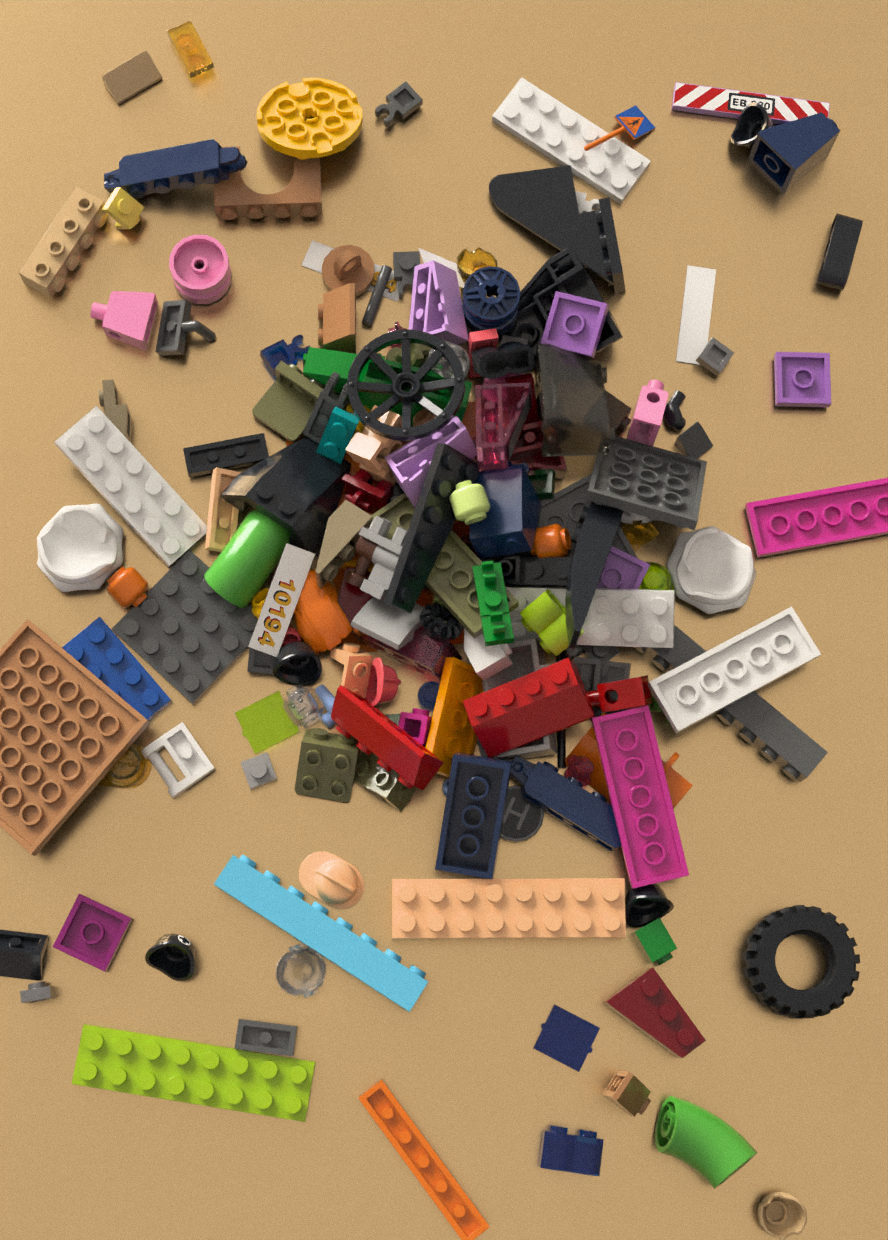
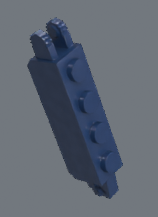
[104,139,248,198]
[510,756,622,851]

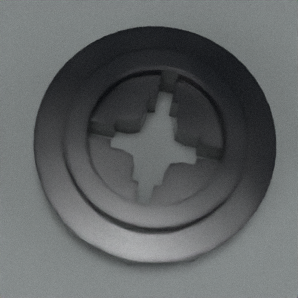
[420,602,464,640]

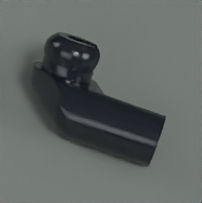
[663,390,686,431]

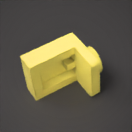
[102,187,144,230]

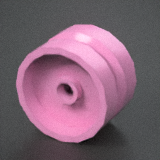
[169,235,232,304]

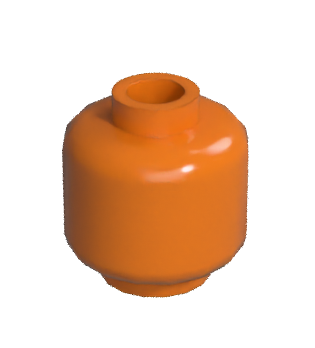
[530,523,572,558]
[107,566,149,608]

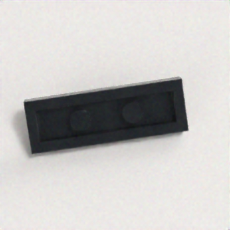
[183,433,269,477]

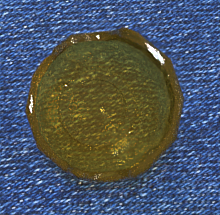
[457,247,498,283]

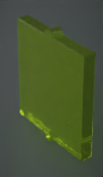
[235,691,299,755]

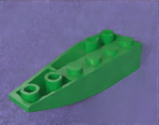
[302,347,472,427]

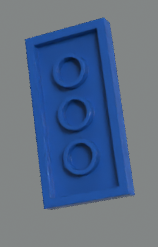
[62,617,172,721]

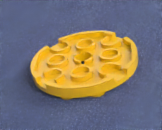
[257,78,363,160]

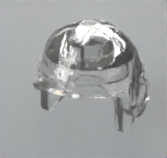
[275,943,326,998]

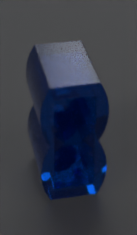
[538,1125,604,1176]

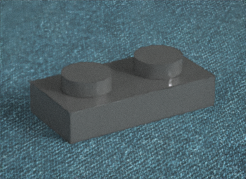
[234,1019,298,1056]

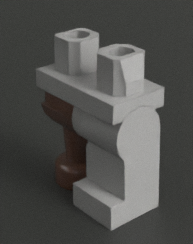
[344,516,408,601]

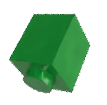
[631,918,677,966]

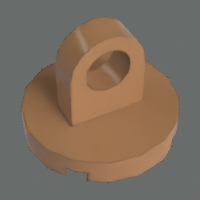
[322,245,375,297]

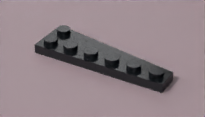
[384,443,482,614]

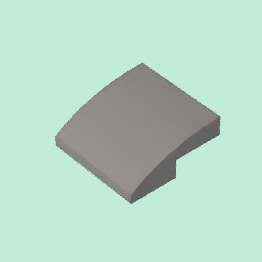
[351,596,424,650]

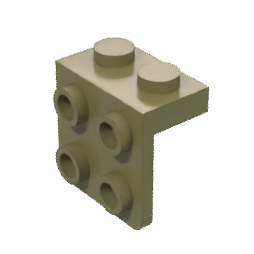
[252,361,324,442]
[295,728,360,802]
[354,751,417,811]

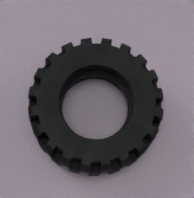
[742,905,860,1019]

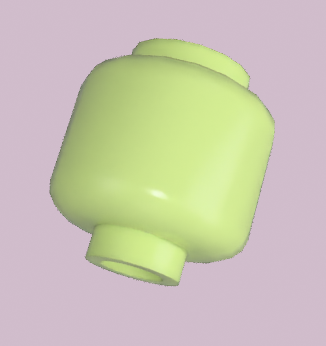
[449,480,490,525]

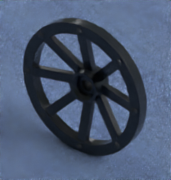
[347,330,465,441]

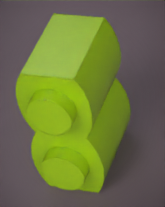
[520,589,585,656]

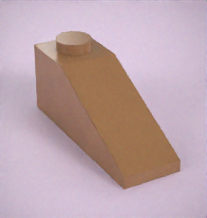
[602,1070,651,1117]

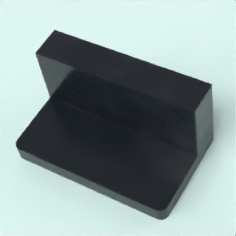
[0,930,48,981]

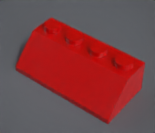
[463,658,595,758]
[330,685,444,790]

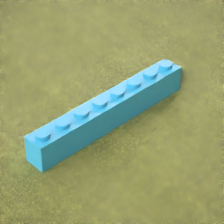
[214,854,428,1012]

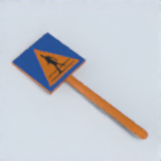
[584,105,656,151]

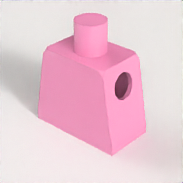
[91,291,158,350]
[626,380,669,446]

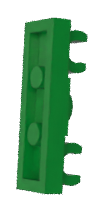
[472,560,514,647]

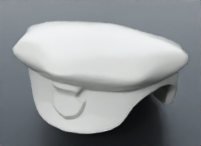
[37,504,123,592]
[667,526,756,614]

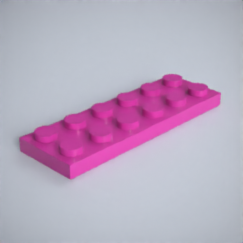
[745,478,888,558]
[591,705,689,889]

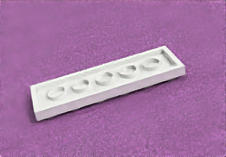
[492,78,651,204]
[54,406,207,567]
[506,586,675,648]
[647,607,821,734]

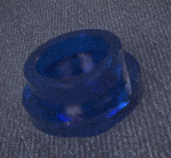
[418,681,440,710]

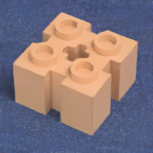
[345,405,414,486]

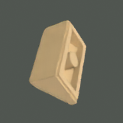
[102,50,162,105]

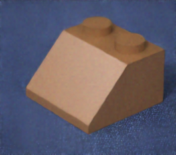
[318,283,356,354]

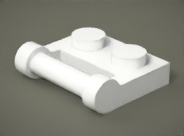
[141,722,215,799]

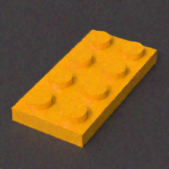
[425,657,483,778]

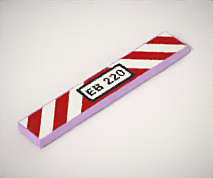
[672,82,830,125]

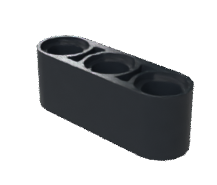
[817,213,863,291]

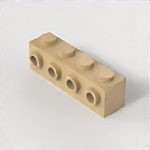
[19,187,108,299]

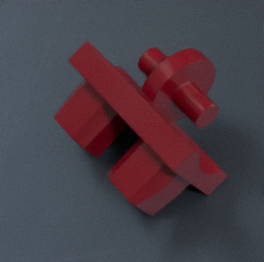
[341,469,394,512]

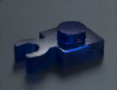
[260,335,310,377]

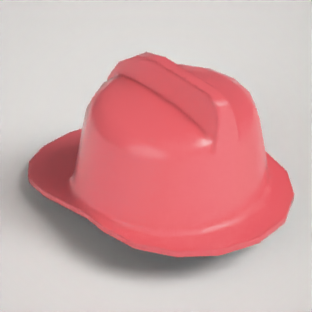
[365,658,402,706]

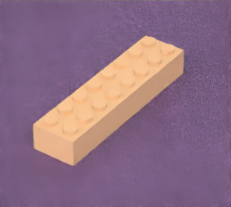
[392,878,626,940]

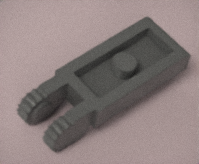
[303,372,349,444]

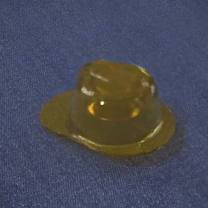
[98,744,151,788]

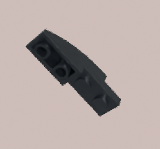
[476,555,572,587]

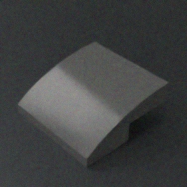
[573,657,631,716]

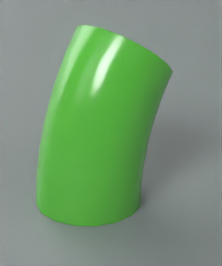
[204,510,291,608]
[655,1096,758,1189]

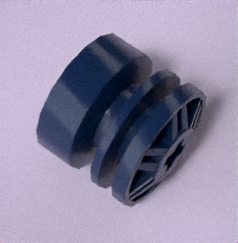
[462,266,520,336]

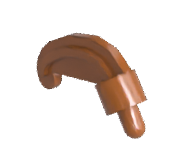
[352,627,368,645]

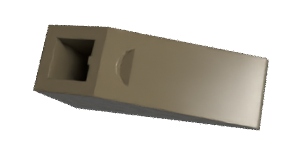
[316,500,373,588]

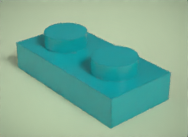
[316,406,360,464]

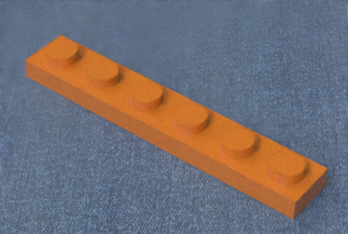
[358,1080,490,1240]

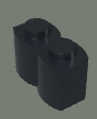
[471,341,535,379]

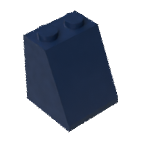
[748,112,840,194]
[470,464,542,559]

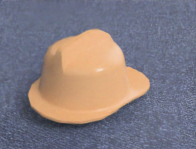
[299,851,364,909]

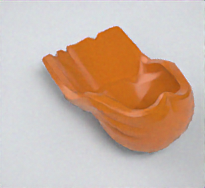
[293,569,353,655]

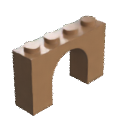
[214,146,323,220]

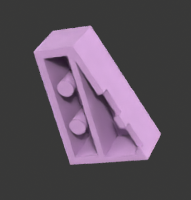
[409,260,468,351]
[384,416,478,508]

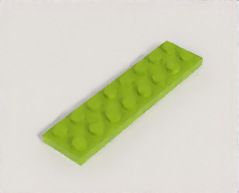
[72,1024,316,1122]

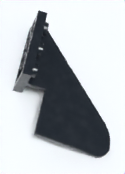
[489,165,626,294]

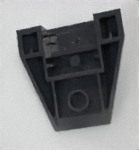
[498,246,623,367]
[220,436,352,554]

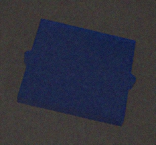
[533,1004,600,1072]

